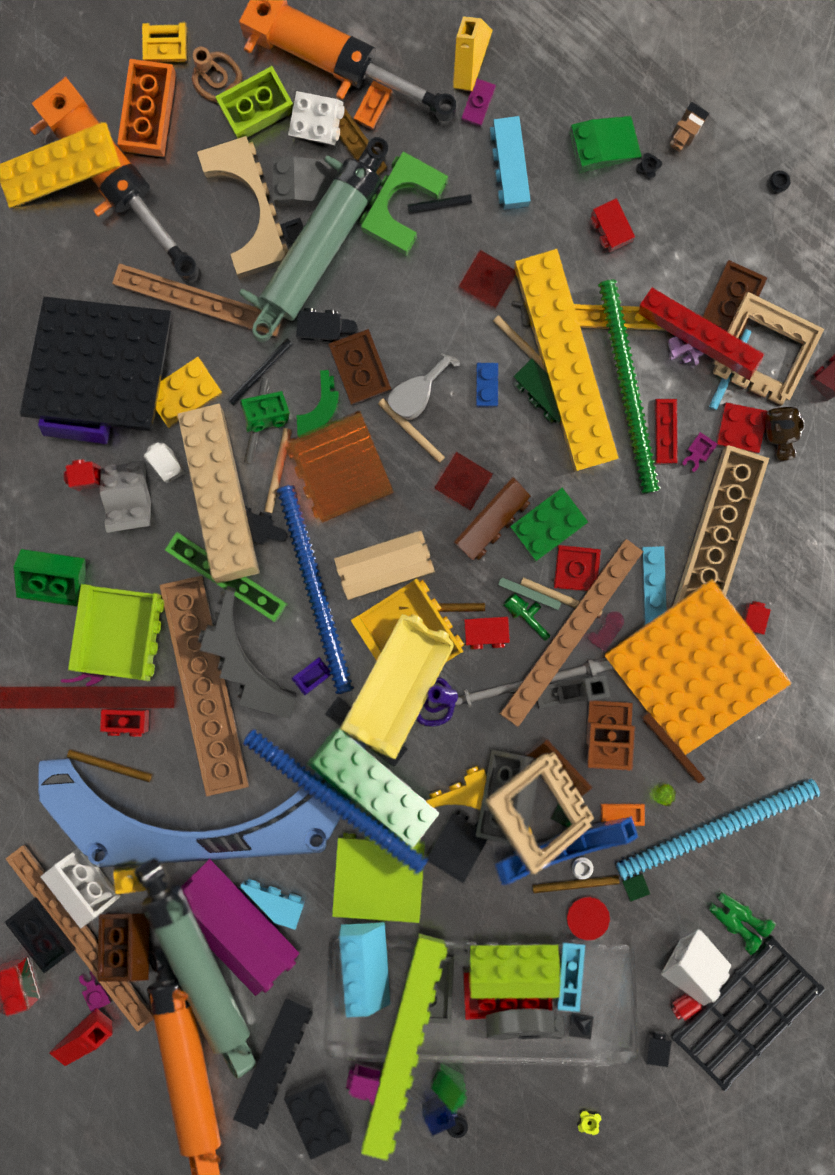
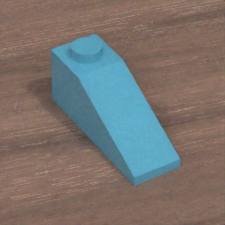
[555,942,585,1012]

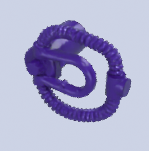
[416,677,458,727]

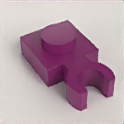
[681,432,718,473]
[79,971,112,1012]

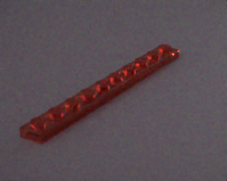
[0,686,176,709]

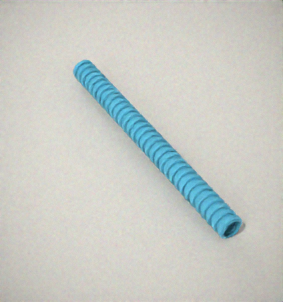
[616,779,820,881]

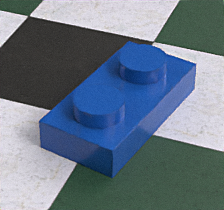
[476,363,498,407]

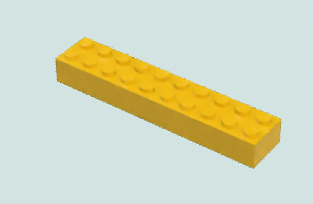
[514,249,619,472]

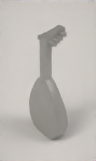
[388,353,460,420]

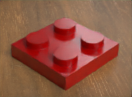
[716,402,768,454]

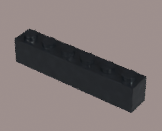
[233,994,313,1130]

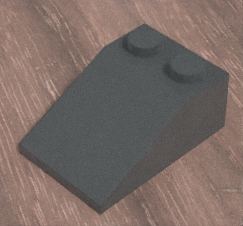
[272,156,338,207]

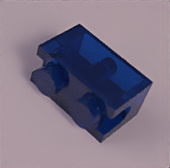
[422,1096,458,1137]

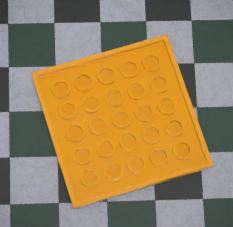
[605,579,791,755]

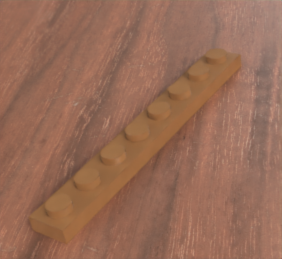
[112,263,283,338]

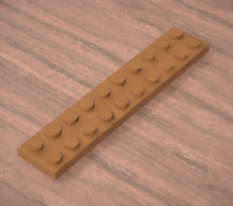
[160,576,249,797]

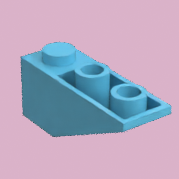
[241,879,305,930]

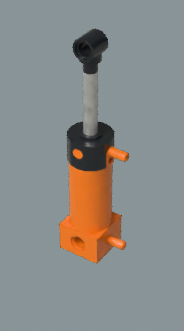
[239,0,456,122]
[30,77,199,281]

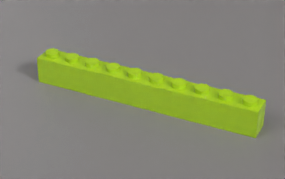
[361,933,448,1160]

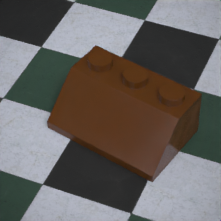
[525,737,593,796]
[98,913,149,982]

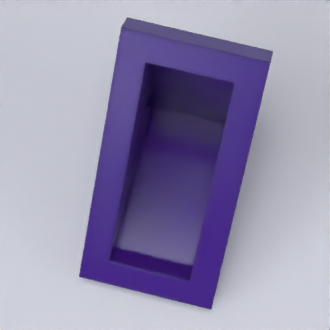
[291,657,332,696]

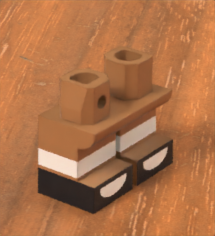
[670,101,710,152]

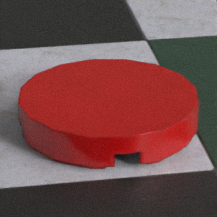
[566,896,610,941]

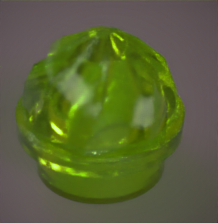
[654,784,676,807]

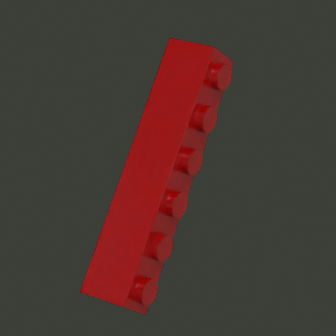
[639,287,765,381]

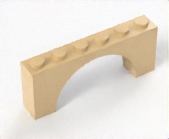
[197,136,288,279]

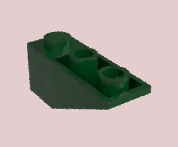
[512,359,561,425]

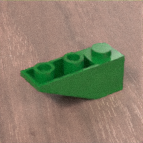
[431,1063,467,1113]

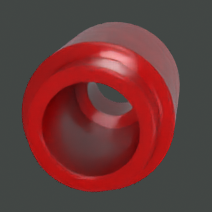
[671,993,702,1021]

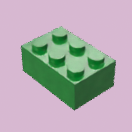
[509,487,588,562]

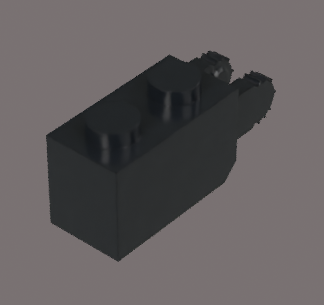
[296,308,358,343]
[245,506,288,545]

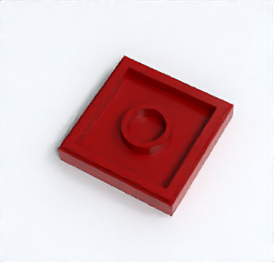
[553,545,601,591]

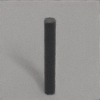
[407,194,472,213]

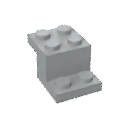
[99,461,151,533]

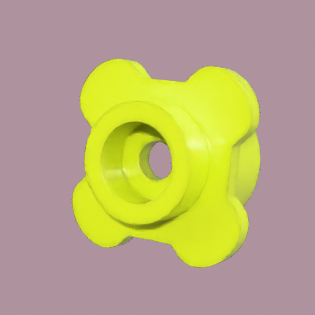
[578,1111,601,1135]

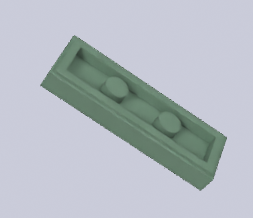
[497,577,561,610]

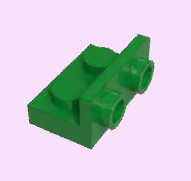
[240,391,290,432]

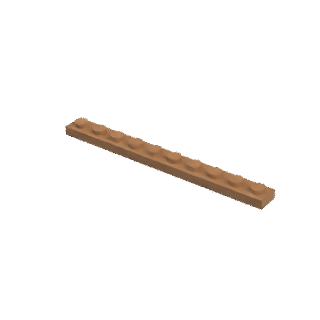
[500,539,643,727]
[6,844,154,1032]

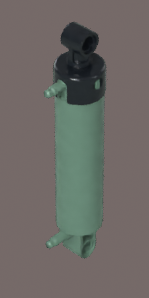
[239,137,388,342]
[134,858,256,1079]

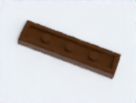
[640,712,706,784]

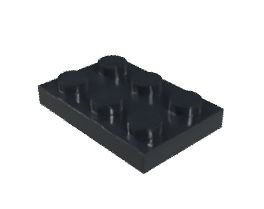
[4,897,76,973]

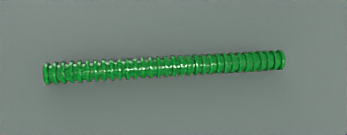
[598,279,661,494]

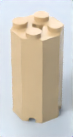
[334,531,435,600]

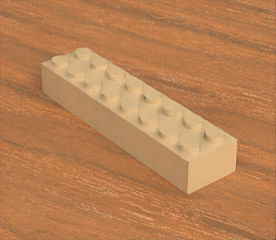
[177,403,259,584]
[673,445,770,606]

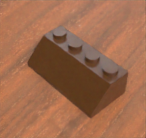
[453,477,531,561]

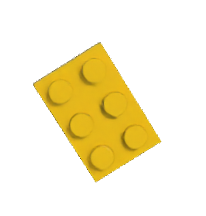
[156,357,222,429]

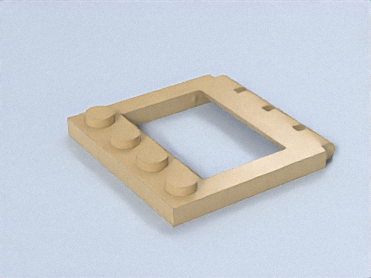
[712,292,824,406]
[485,752,594,875]

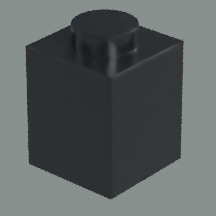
[643,1031,672,1067]

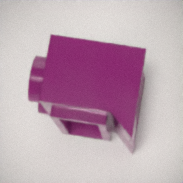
[345,1063,381,1105]

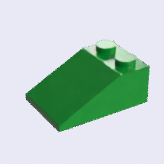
[569,116,642,174]

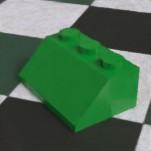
[13,549,86,607]

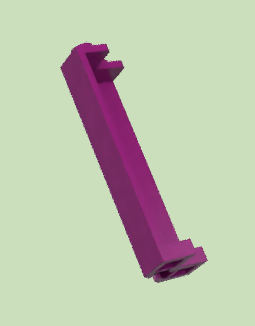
[181,859,300,996]

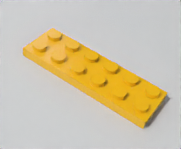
[0,123,120,208]

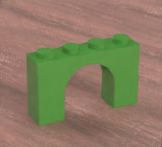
[360,151,448,256]

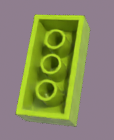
[470,945,560,998]

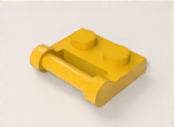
[142,22,187,62]

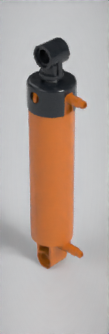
[147,948,221,1175]

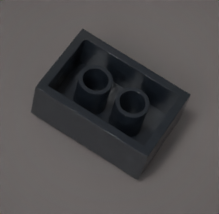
[284,1074,352,1160]

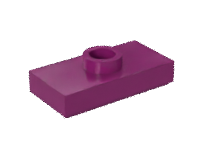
[461,78,496,127]

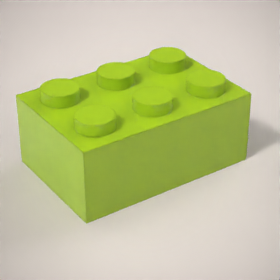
[215,66,293,139]

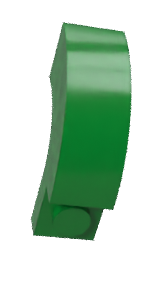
[296,370,340,439]

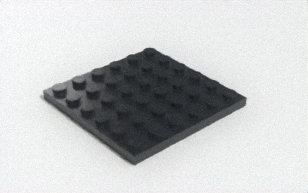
[20,296,172,431]

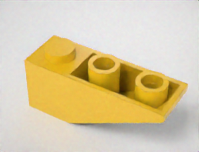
[453,16,493,91]

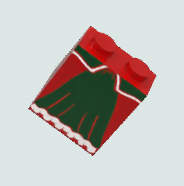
[0,956,40,1016]

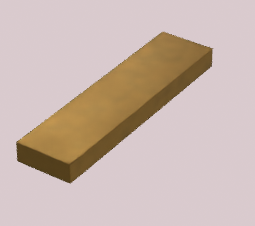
[338,99,388,176]

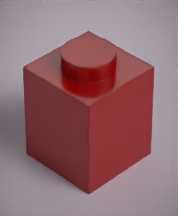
[742,601,771,635]

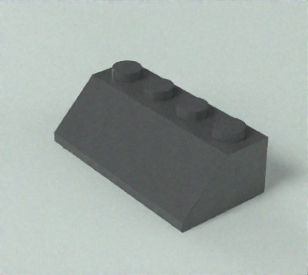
[476,750,539,845]

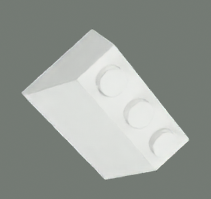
[41,848,121,929]

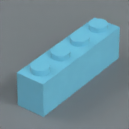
[489,116,531,210]

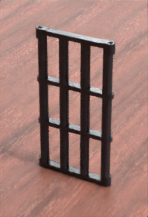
[671,935,826,1092]

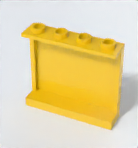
[351,578,465,662]

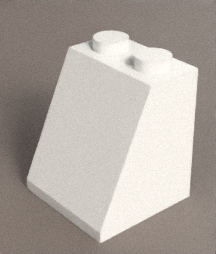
[661,929,732,1006]

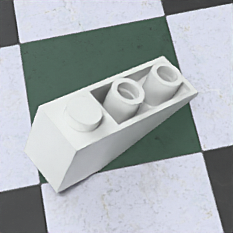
[144,443,186,483]

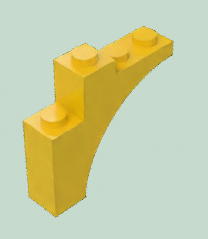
[426,766,533,835]

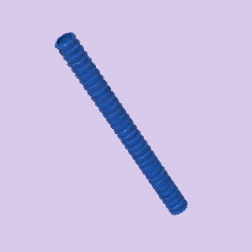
[276,485,354,695]
[243,729,428,875]

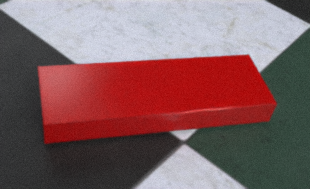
[655,399,678,464]

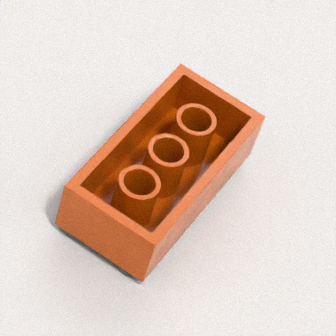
[117,59,176,157]

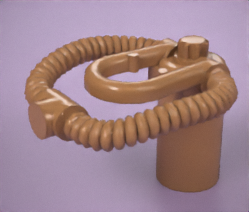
[192,47,243,102]

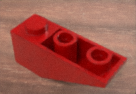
[49,1008,113,1066]

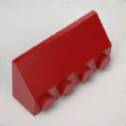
[463,972,553,1020]

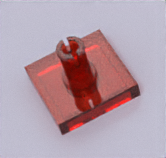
[458,250,516,309]
[434,452,493,511]

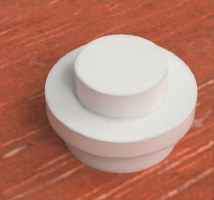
[571,857,593,879]

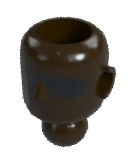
[765,407,805,461]

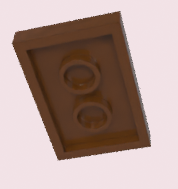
[702,260,768,338]
[328,329,391,405]

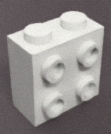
[288,91,344,146]

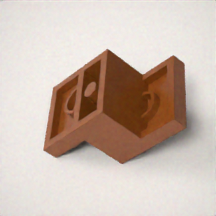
[586,700,635,770]

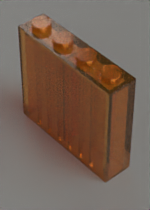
[285,410,394,523]

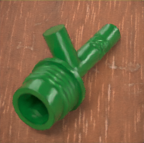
[503,593,551,641]

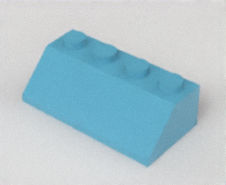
[340,922,391,1017]

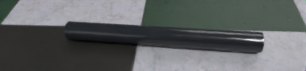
[227,338,293,405]

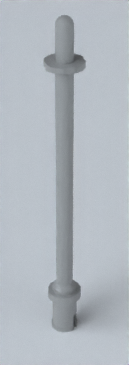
[455,658,614,708]

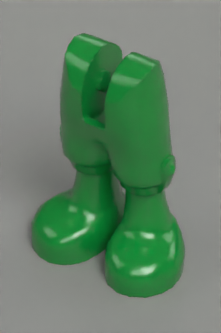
[708,892,776,955]

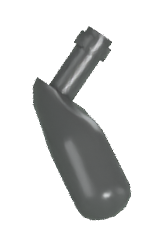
[512,301,531,327]

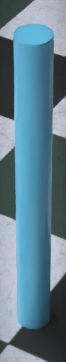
[709,329,751,410]

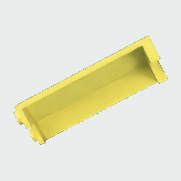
[341,614,455,759]

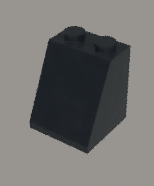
[425,810,488,884]

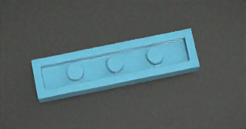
[642,546,667,626]

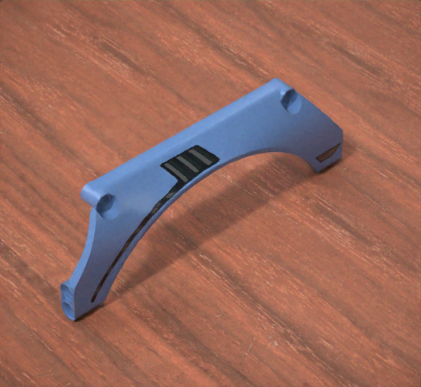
[38,740,365,868]

